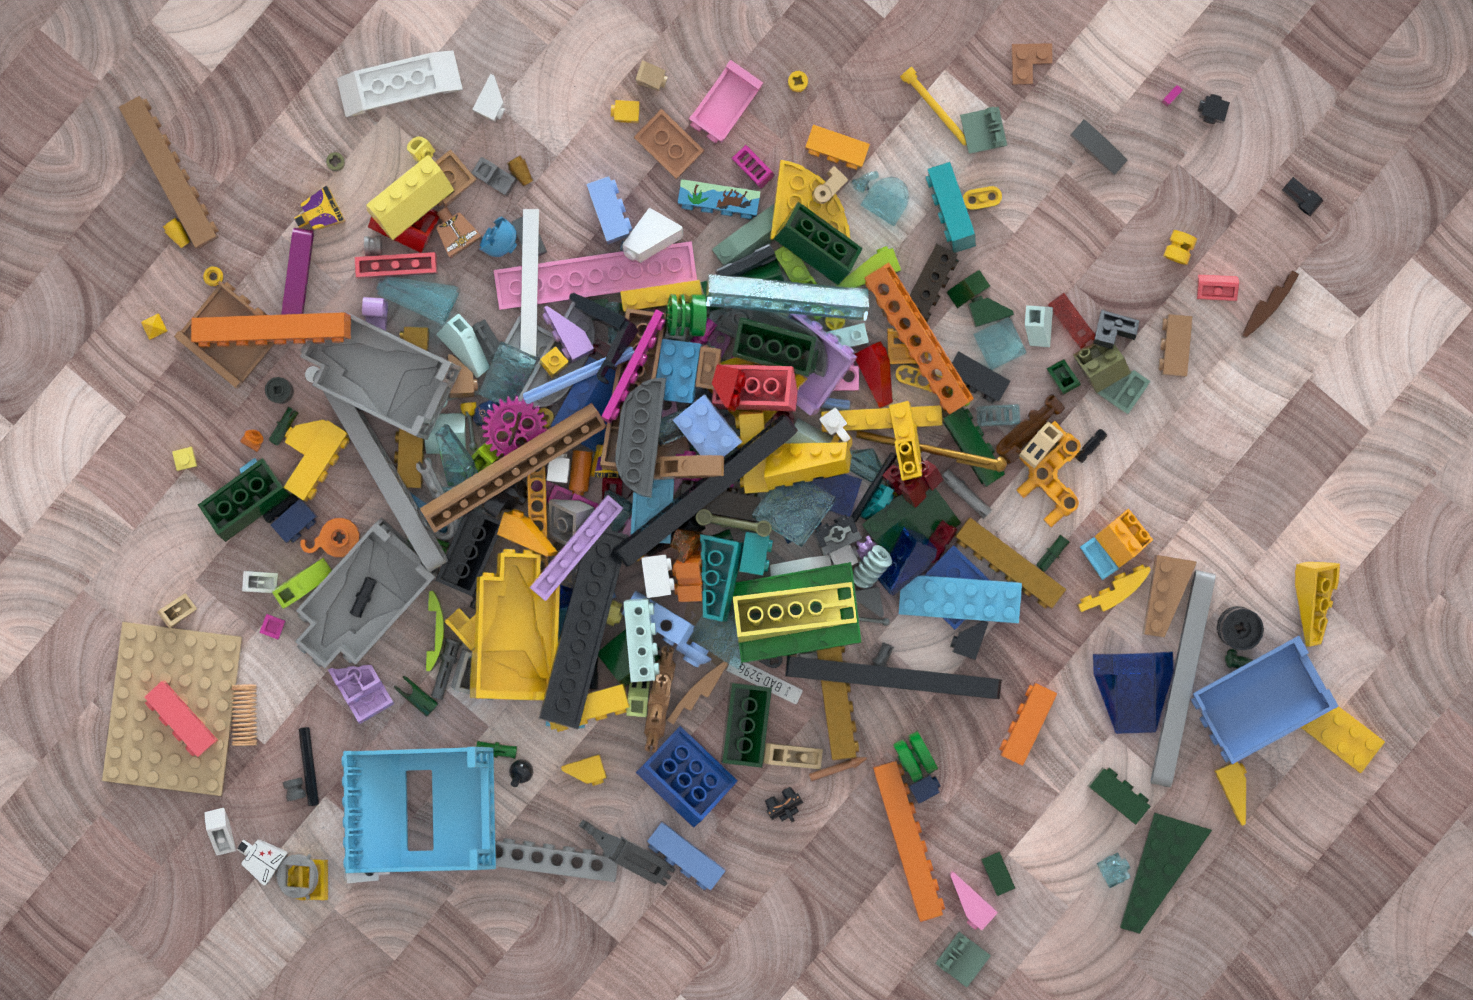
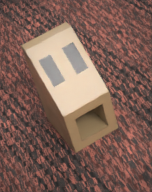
[1019,422,1063,468]

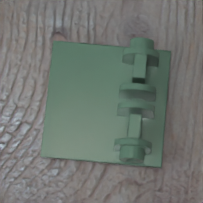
[960,107,1007,154]
[935,932,991,987]

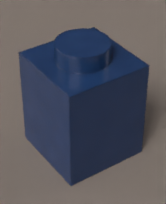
[908,774,941,804]

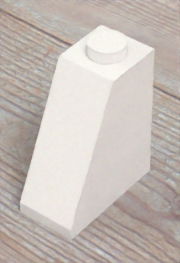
[622,208,684,263]

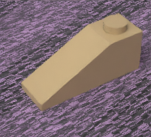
[763,742,823,769]

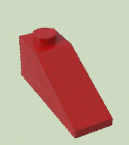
[854,341,893,408]

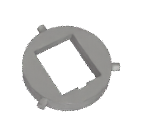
[275,854,318,900]

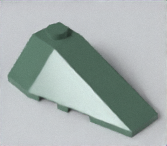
[712,204,774,266]

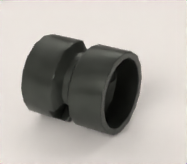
[265,377,294,404]

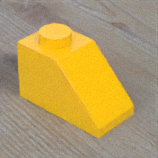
[284,420,326,455]
[561,754,607,786]

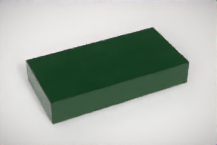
[981,851,1015,896]

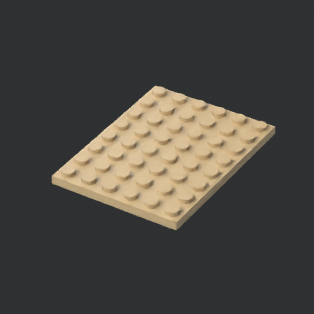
[102,622,242,796]

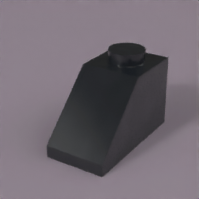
[950,621,989,660]

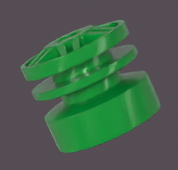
[666,294,707,337]

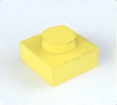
[172,447,197,471]

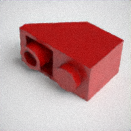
[712,364,746,412]

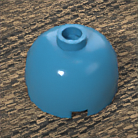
[479,216,517,257]

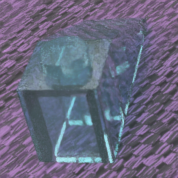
[435,424,478,487]

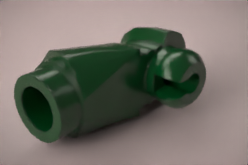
[1225,649,1253,669]

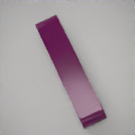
[281,228,314,315]

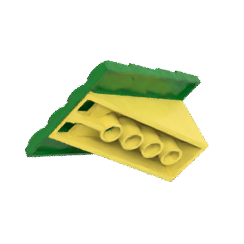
[733,562,861,663]

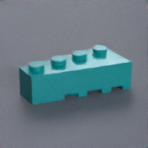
[925,162,976,253]
[700,534,744,622]

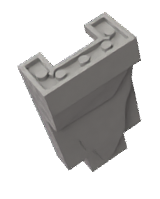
[300,313,462,440]
[295,518,440,668]

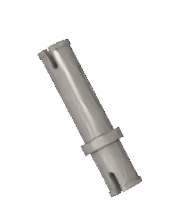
[942,469,992,519]

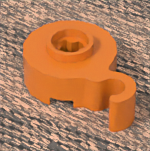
[300,518,360,557]

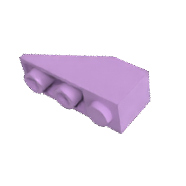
[542,306,594,363]

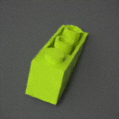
[272,558,332,609]

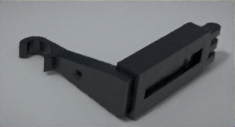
[569,293,639,384]

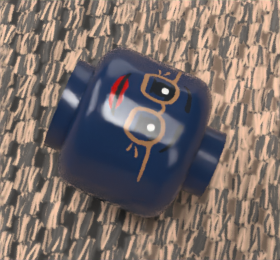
[473,400,504,427]

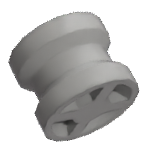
[364,236,382,256]

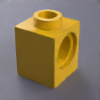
[611,100,640,123]
[540,346,569,379]

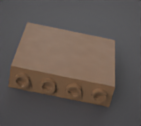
[174,281,275,389]

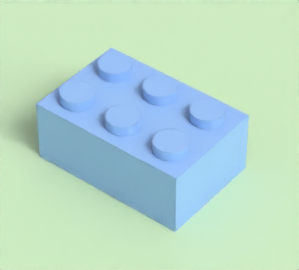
[586,176,632,244]

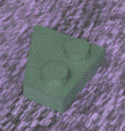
[1097,370,1151,415]

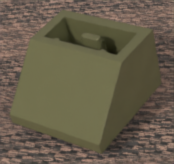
[1073,343,1131,393]

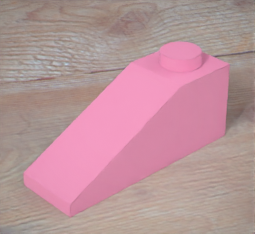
[950,871,998,930]

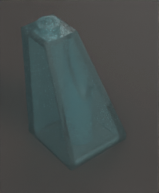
[376,276,461,326]

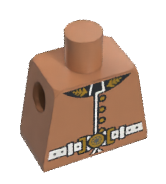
[436,207,482,258]

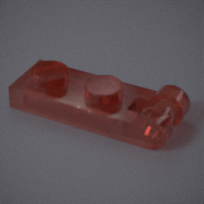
[1048,293,1095,349]

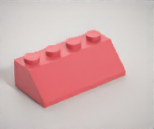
[712,365,798,412]

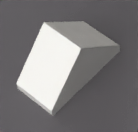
[242,571,278,593]

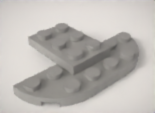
[500,301,595,408]

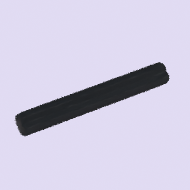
[299,727,319,806]

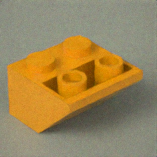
[1094,509,1153,568]

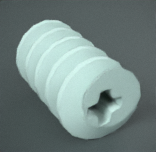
[853,545,892,589]

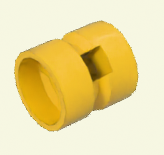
[1163,230,1198,265]

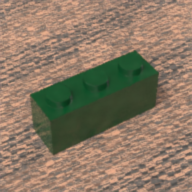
[1087,767,1151,825]

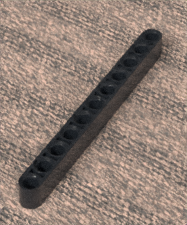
[613,414,798,567]
[785,656,1002,699]

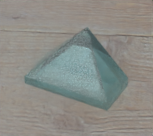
[850,448,882,483]

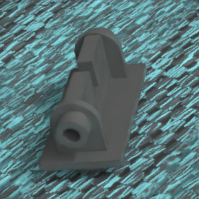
[472,319,504,363]

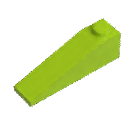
[824,246,901,299]

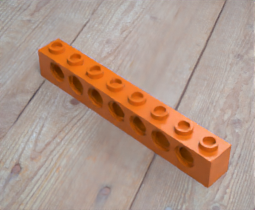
[864,262,974,414]

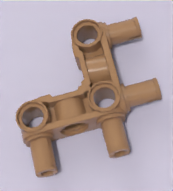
[644,646,676,752]

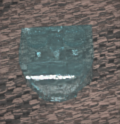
[861,176,910,226]

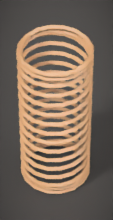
[231,684,257,746]

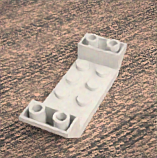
[337,50,463,118]

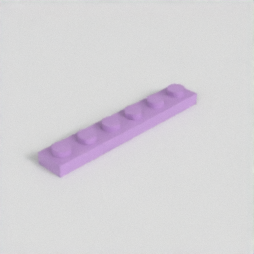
[529,495,623,601]

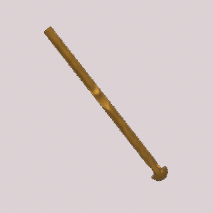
[856,430,1007,472]

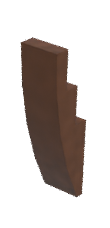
[1241,271,1299,338]

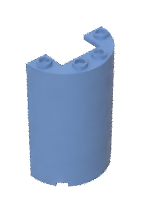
[1191,636,1338,764]

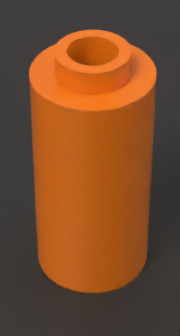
[568,450,593,496]

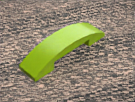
[426,591,445,671]

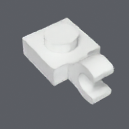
[819,407,851,443]

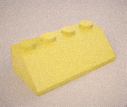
[366,155,454,241]

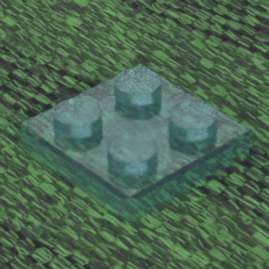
[973,317,1027,370]

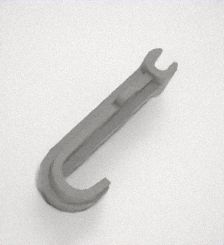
[416,458,459,540]

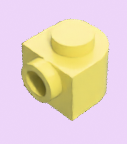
[407,137,435,162]
[606,600,622,626]

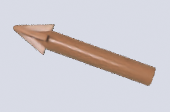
[809,757,867,781]

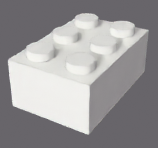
[642,555,675,598]

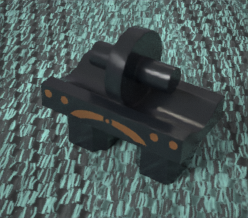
[765,787,803,823]

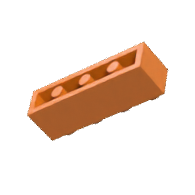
[999,682,1057,766]

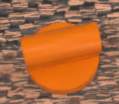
[240,430,264,452]

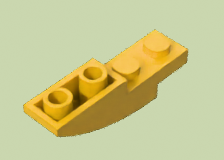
[889,401,922,481]
[1077,565,1151,612]

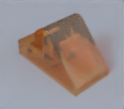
[670,530,703,563]

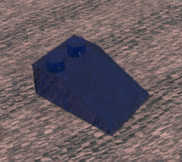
[878,527,937,596]

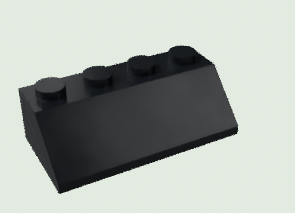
[435,509,501,596]

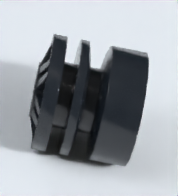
[1216,606,1264,651]

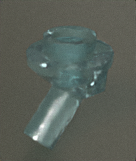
[851,171,879,193]

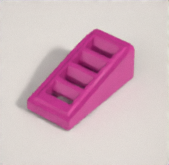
[731,145,775,189]

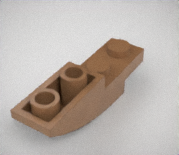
[654,455,724,481]

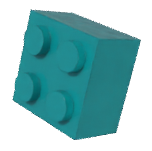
[739,532,773,575]

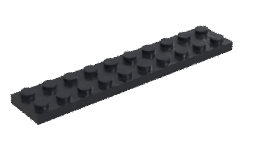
[538,529,629,730]

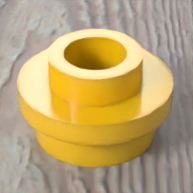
[203,266,223,287]

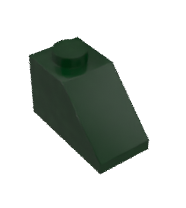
[968,296,1014,328]

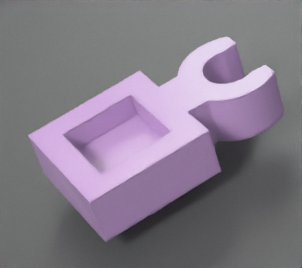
[856,536,876,560]

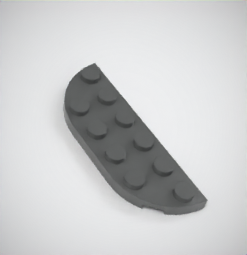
[715,304,828,377]
[615,378,666,498]

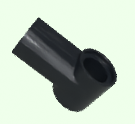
[1281,177,1324,216]

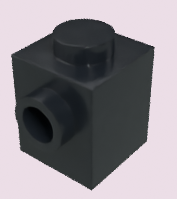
[1197,94,1230,124]

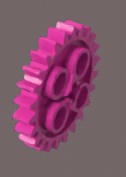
[482,396,547,456]

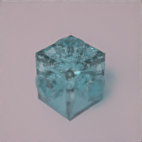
[1096,852,1131,888]

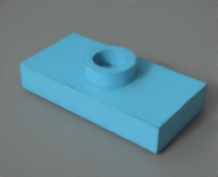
[1080,537,1119,580]

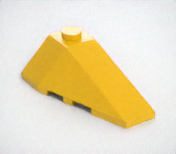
[1295,562,1340,647]

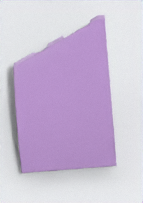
[328,665,394,724]

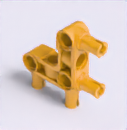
[1016,421,1081,528]

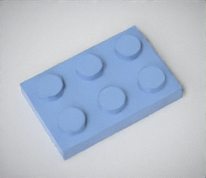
[673,395,742,457]

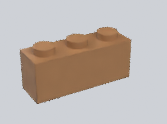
[1158,314,1193,377]

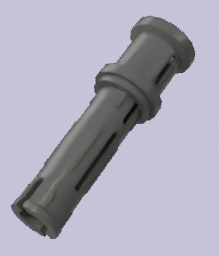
[431,638,463,699]

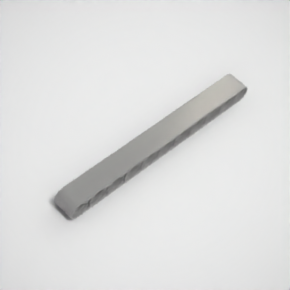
[323,391,448,572]
[1151,570,1216,788]

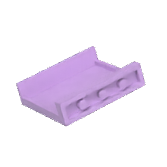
[788,308,857,416]

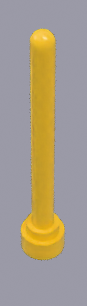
[900,66,967,146]

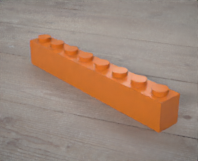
[191,312,351,347]
[873,760,945,922]

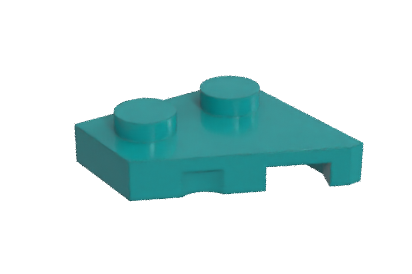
[860,484,894,520]

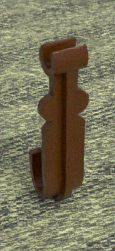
[996,394,1065,464]

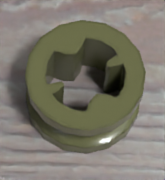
[326,152,345,172]

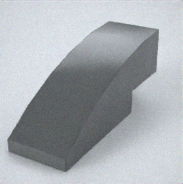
[1070,119,1127,176]

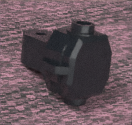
[482,479,528,518]

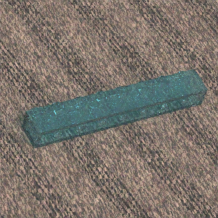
[706,274,869,321]

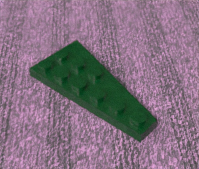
[1120,812,1212,934]

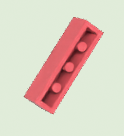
[355,252,438,279]
[144,680,218,757]

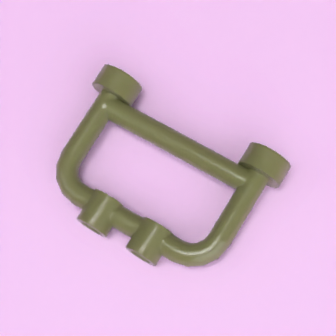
[696,509,772,537]

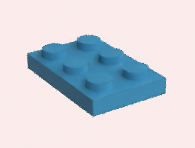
[656,339,703,404]

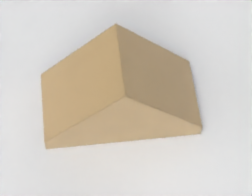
[157,593,197,628]

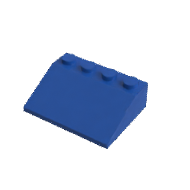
[550,356,616,451]
[636,726,738,828]

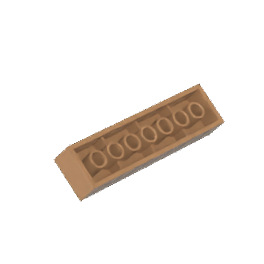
[600,308,667,471]

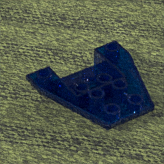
[1093,651,1174,734]

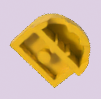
[288,859,328,901]

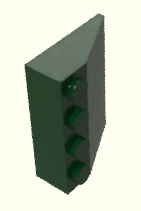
[862,488,961,572]

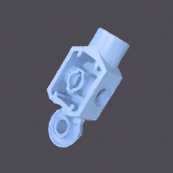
[622,591,712,668]

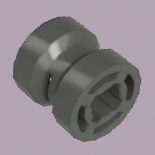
[282,777,307,802]

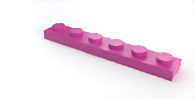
[602,309,666,424]

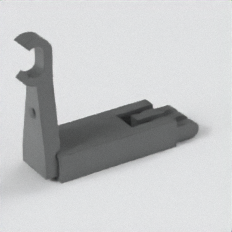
[579,820,676,886]

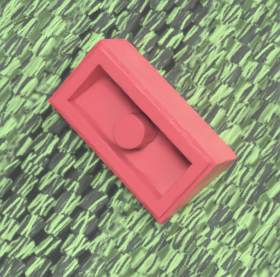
[1197,275,1239,301]

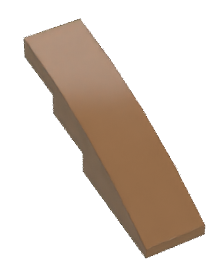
[667,661,728,724]

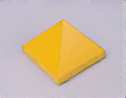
[141,313,168,340]

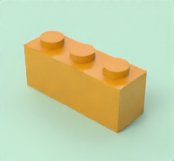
[805,124,870,170]

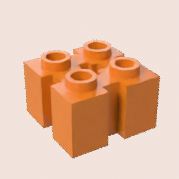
[672,551,703,602]

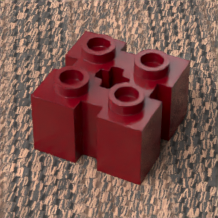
[882,457,944,508]

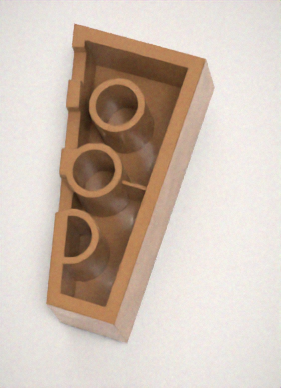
[1142,555,1197,638]

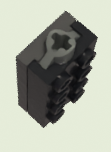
[813,515,862,556]

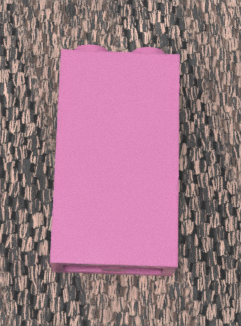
[689,60,763,144]

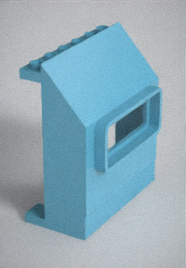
[342,747,496,873]

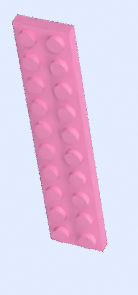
[494,241,697,310]

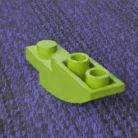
[774,246,833,321]

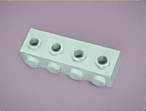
[624,598,660,682]

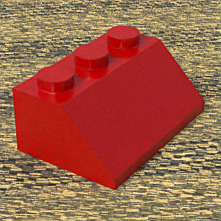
[368,209,440,253]

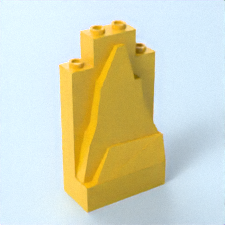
[470,549,560,701]

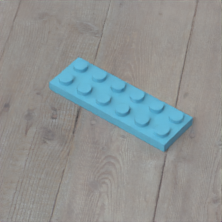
[899,574,1022,623]

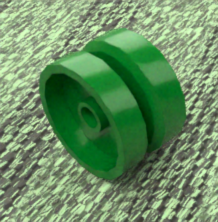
[893,731,938,782]

